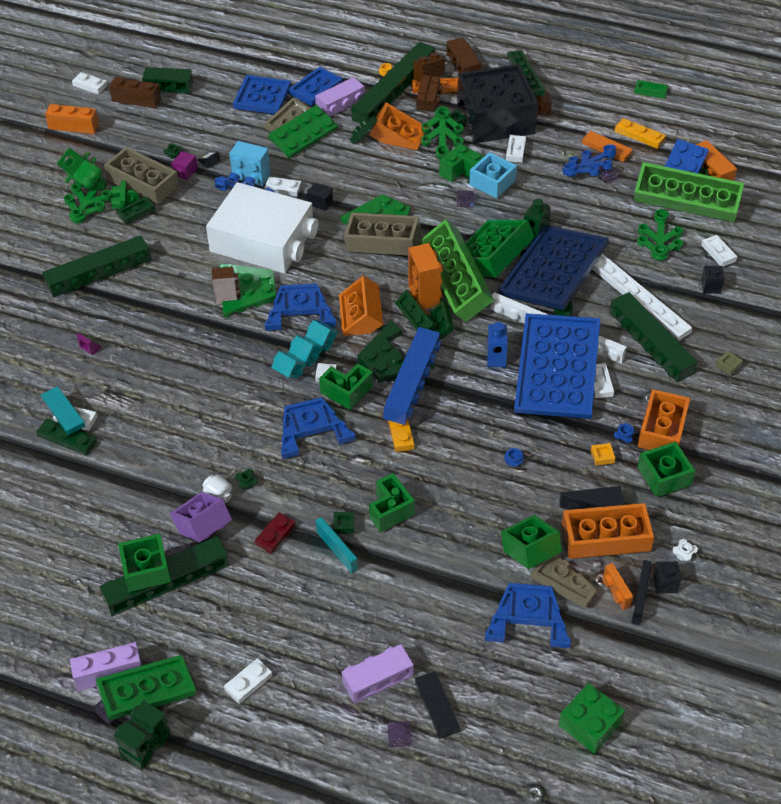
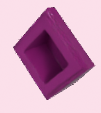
[76,333,101,355]

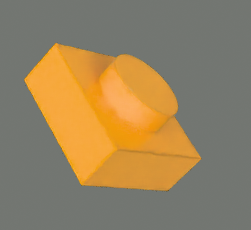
[591,443,615,466]

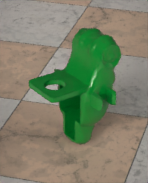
[57,148,103,190]

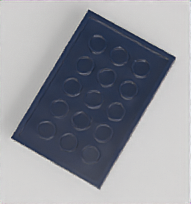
[498,225,609,310]

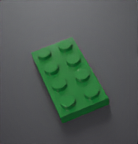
[268,105,338,159]
[96,655,196,721]

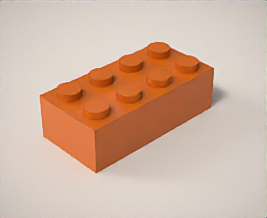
[561,503,654,559]

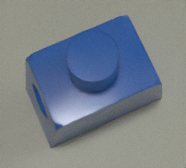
[487,322,507,367]

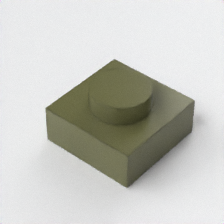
[715,351,743,376]

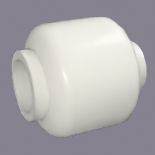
[202,475,232,503]

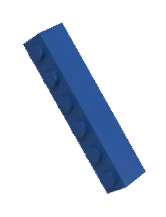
[383,327,442,425]

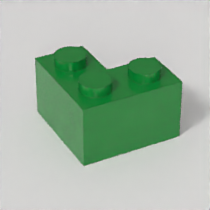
[439,143,485,182]
[319,363,373,410]
[369,473,415,533]

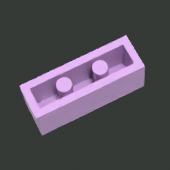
[315,77,365,117]
[70,642,142,691]
[342,644,413,704]

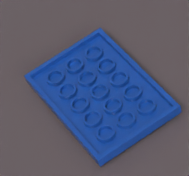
[514,313,600,419]

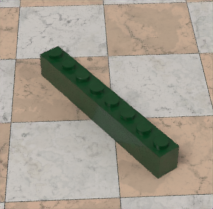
[351,42,435,124]

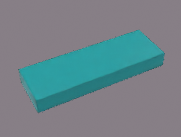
[41,386,85,435]
[315,517,358,574]

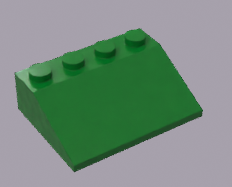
[465,219,534,278]

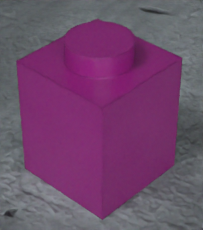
[171,151,198,180]

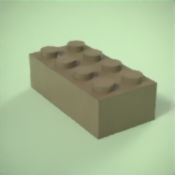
[104,147,179,205]
[344,213,421,255]

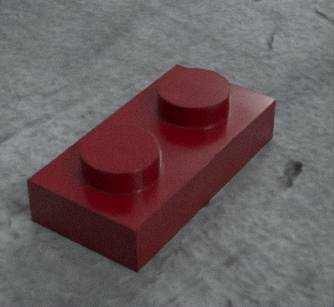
[254,512,296,554]

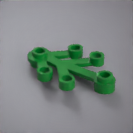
[421,106,464,160]
[64,177,113,224]
[637,209,683,261]

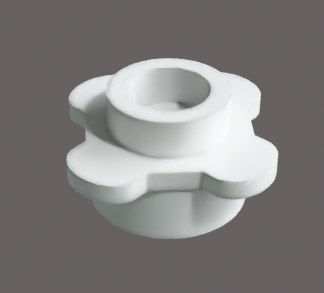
[673,539,698,561]

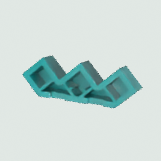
[271,320,339,379]

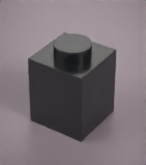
[306,182,333,211]
[701,266,724,294]
[653,561,681,594]

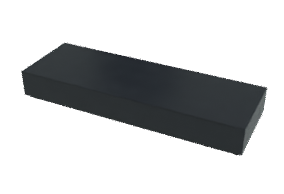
[631,560,652,626]
[415,671,460,739]

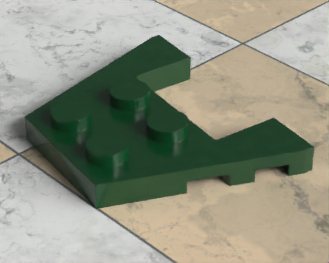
[357,320,435,383]

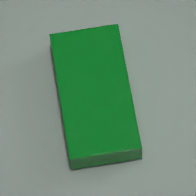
[634,80,668,99]

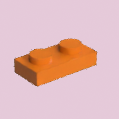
[602,563,633,610]

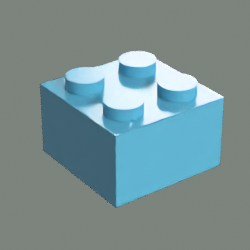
[229,141,271,186]
[469,152,517,199]

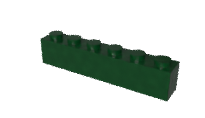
[42,235,151,298]
[610,292,698,383]
[99,536,229,617]

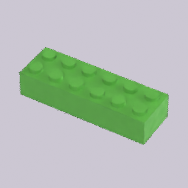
[634,162,744,222]
[420,219,494,322]

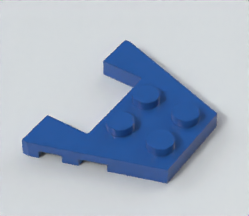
[265,283,336,331]
[281,397,356,459]
[485,583,571,648]

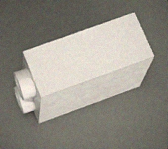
[206,182,319,273]

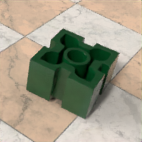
[113,700,171,770]

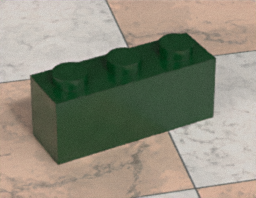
[142,67,193,93]

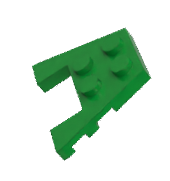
[341,194,411,224]
[219,263,276,318]

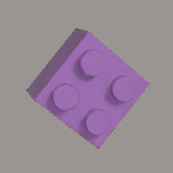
[169,492,232,542]

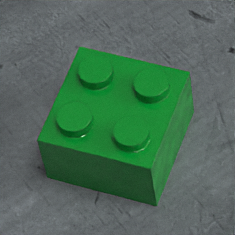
[637,441,695,497]
[501,515,562,570]
[118,533,171,592]
[558,683,625,754]

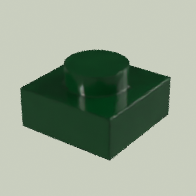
[333,512,354,533]

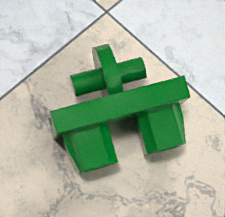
[111,180,139,209]

